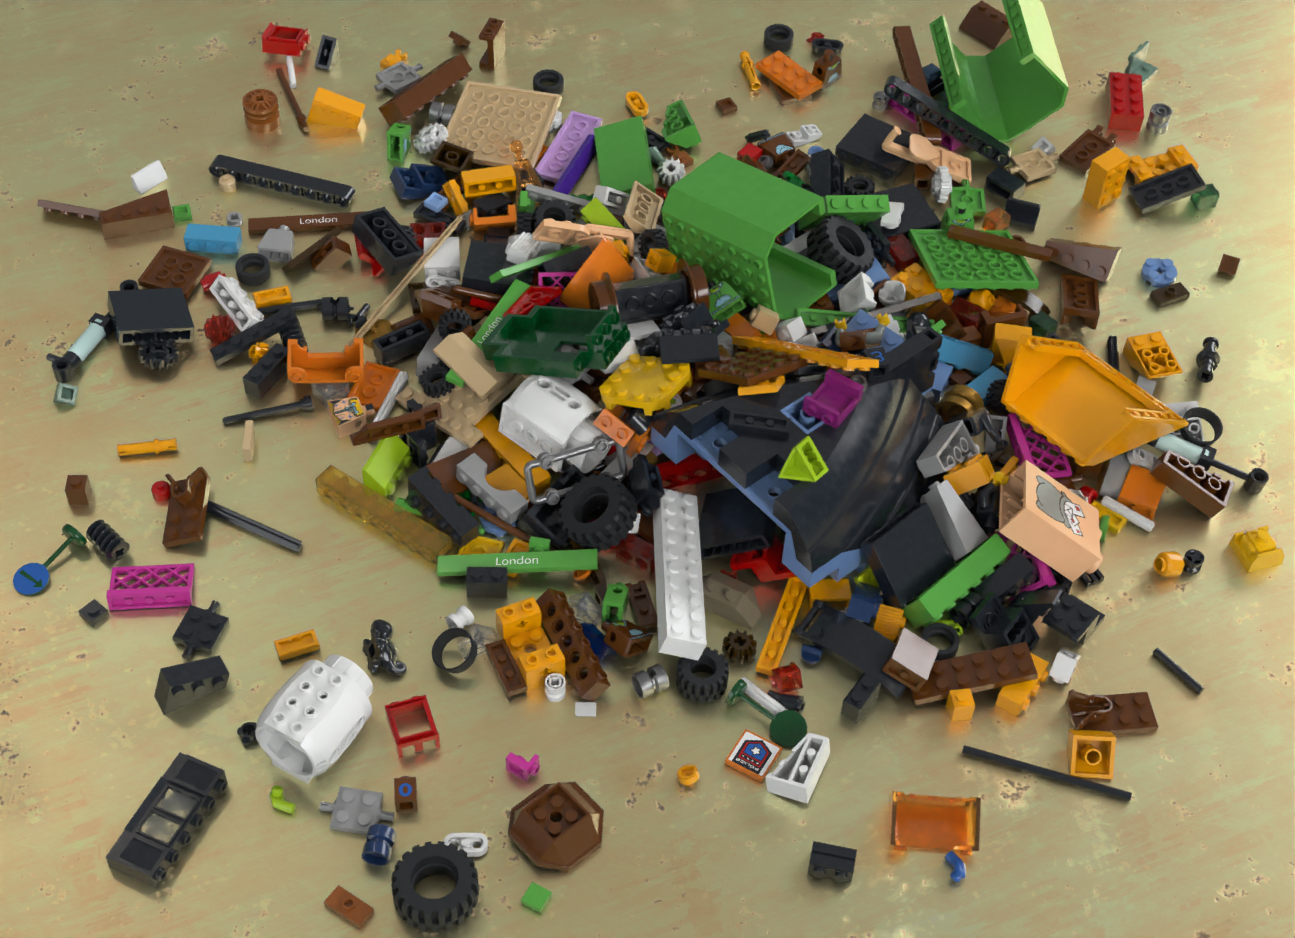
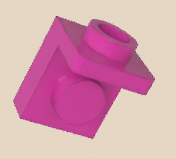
[506,752,540,782]

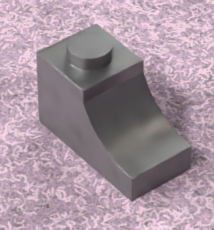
[984,415,1007,453]

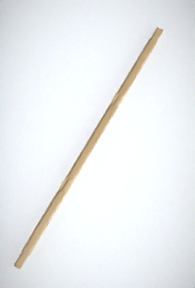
[342,216,463,352]

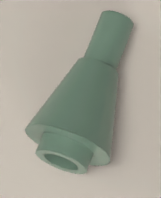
[649,146,670,172]

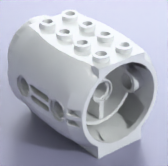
[498,375,611,473]
[255,654,373,784]

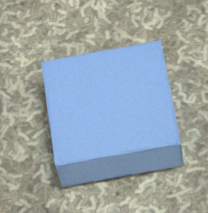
[424,192,448,213]

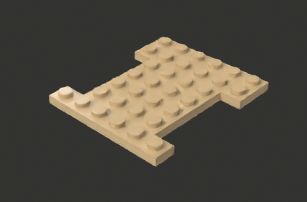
[395,316,531,448]

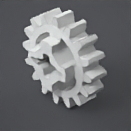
[413,122,449,154]
[931,166,952,203]

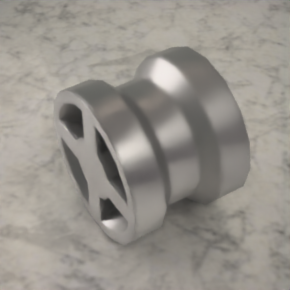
[872,91,890,112]

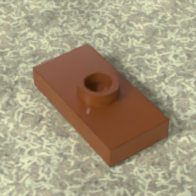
[324,885,374,929]

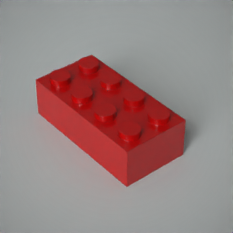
[1105,72,1144,132]

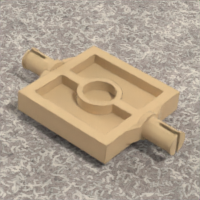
[1007,148,1059,182]

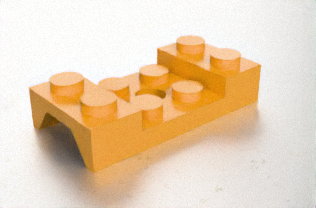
[1129,145,1199,185]

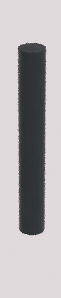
[1153,648,1205,694]

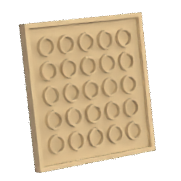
[446,81,562,171]

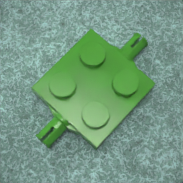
[949,179,986,217]

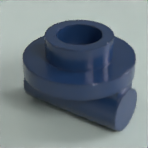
[801,644,823,664]

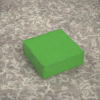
[172,204,192,223]
[521,882,552,913]

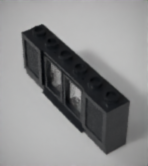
[106,752,227,888]

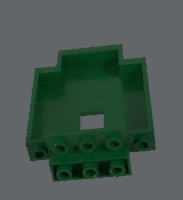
[481,305,631,379]

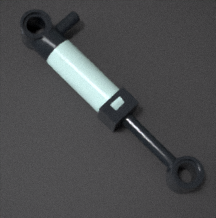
[46,280,139,383]
[1146,433,1269,494]

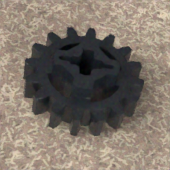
[138,341,179,370]

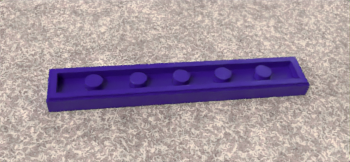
[552,134,596,195]

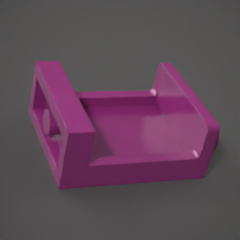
[802,369,864,429]

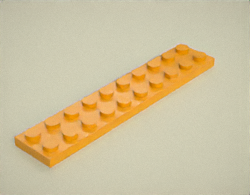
[731,336,879,371]

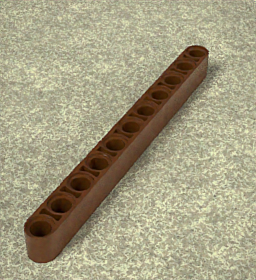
[892,26,942,146]

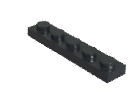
[210,305,299,366]

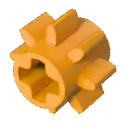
[249,342,270,364]

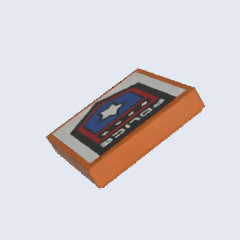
[725,729,783,783]

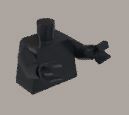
[944,407,1009,452]

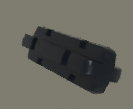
[745,129,770,143]

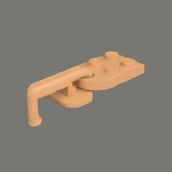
[881,126,972,184]
[533,218,634,260]

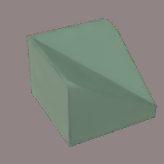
[53,382,79,405]

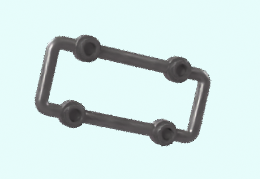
[524,436,628,505]

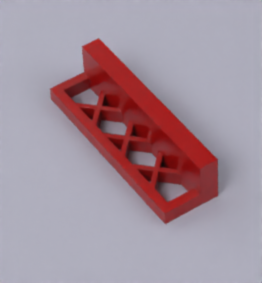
[655,453,724,491]

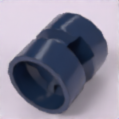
[361,824,397,866]

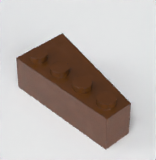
[1150,450,1235,518]

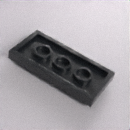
[1128,163,1206,214]

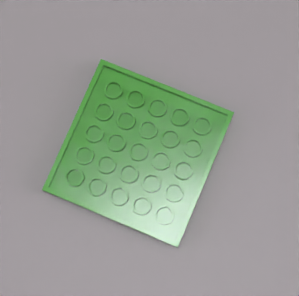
[908,229,1039,290]

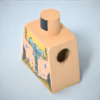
[327,397,375,439]

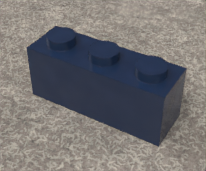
[845,581,883,623]

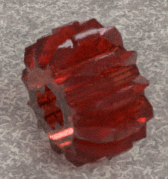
[204,313,236,344]

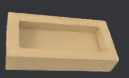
[242,420,255,462]

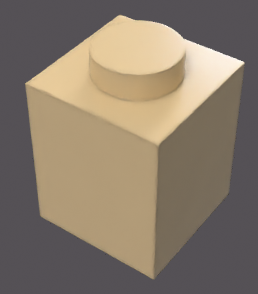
[749,304,780,335]

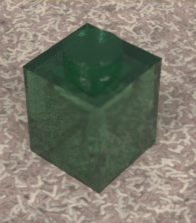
[1190,184,1220,210]
[1028,311,1058,337]

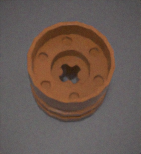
[242,89,280,133]

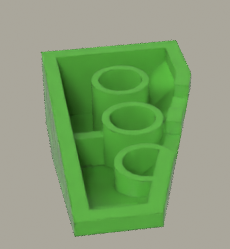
[661,99,702,148]

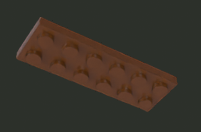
[911,642,1038,706]

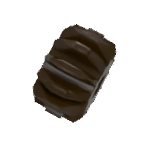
[722,629,757,665]

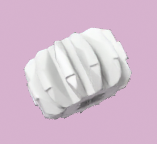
[657,157,685,187]

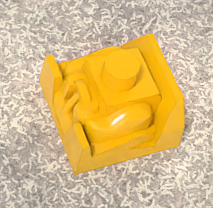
[1229,526,1285,573]

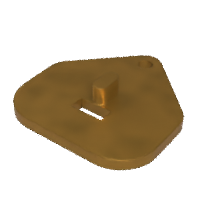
[355,319,392,348]

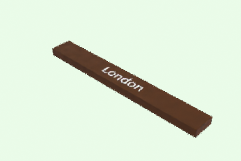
[248,211,368,235]

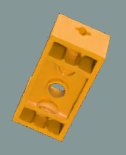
[495,597,565,691]

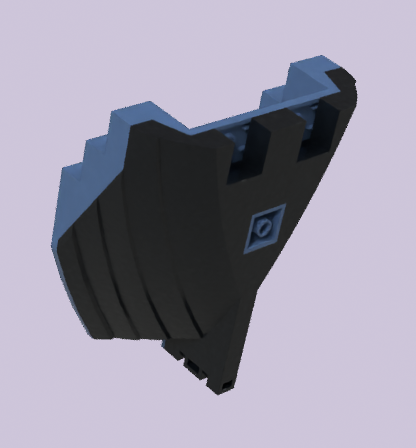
[651,326,947,588]

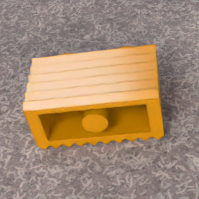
[873,604,906,644]

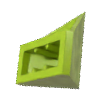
[778,436,829,482]

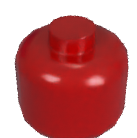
[151,481,171,502]
[1078,485,1098,504]

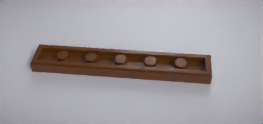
[947,224,1053,262]

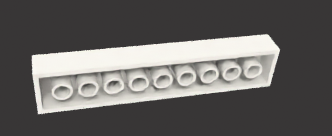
[653,489,707,660]

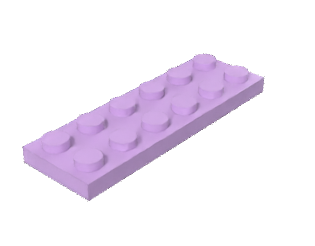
[535,111,602,183]

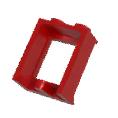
[262,22,311,57]
[385,695,440,758]

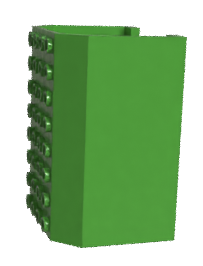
[929,0,1069,142]
[661,152,837,320]

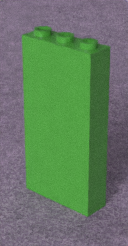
[594,116,656,194]

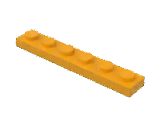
[755,577,808,677]

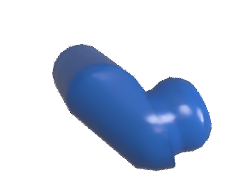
[945,850,966,882]

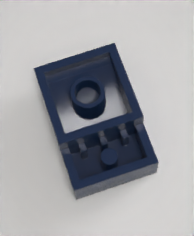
[389,163,449,200]

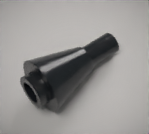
[768,690,805,713]

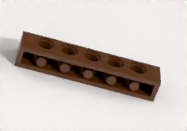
[536,588,611,701]

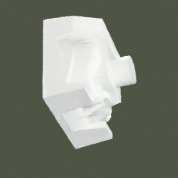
[837,272,877,313]

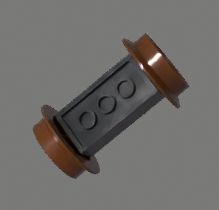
[588,258,710,324]

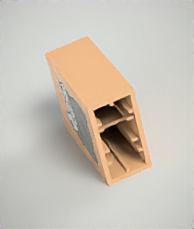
[999,460,1103,582]

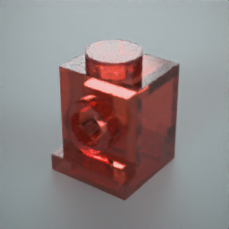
[769,662,803,694]

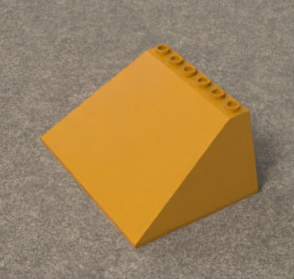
[1001,334,1189,467]

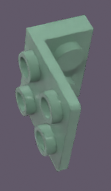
[1124,41,1158,87]

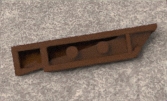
[349,403,442,446]

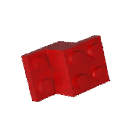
[730,534,797,583]

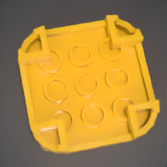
[599,354,693,416]

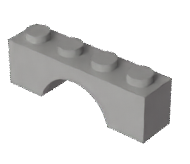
[456,453,528,525]

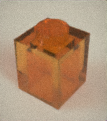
[982,207,1011,230]

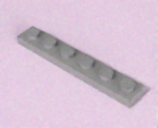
[525,183,625,221]

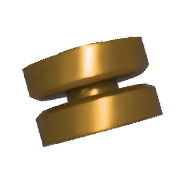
[936,384,984,422]

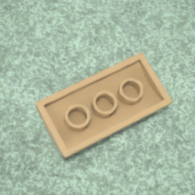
[623,180,664,234]
[433,332,511,399]

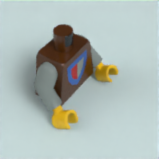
[834,313,890,351]

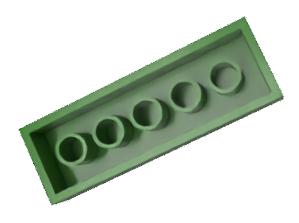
[902,533,1012,629]

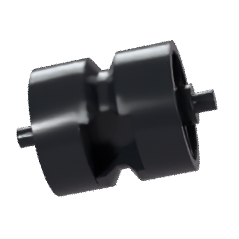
[317,297,354,321]
[949,591,983,629]

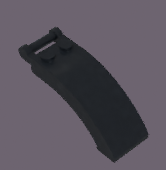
[792,599,907,699]

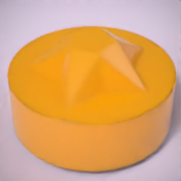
[677,764,699,785]

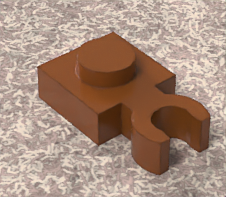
[666,145,693,168]

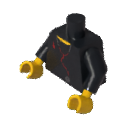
[976,472,1009,534]

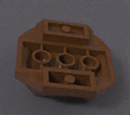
[414,284,492,329]
[508,782,604,872]

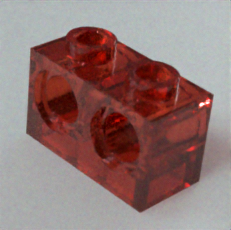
[410,222,445,250]
[616,533,655,576]

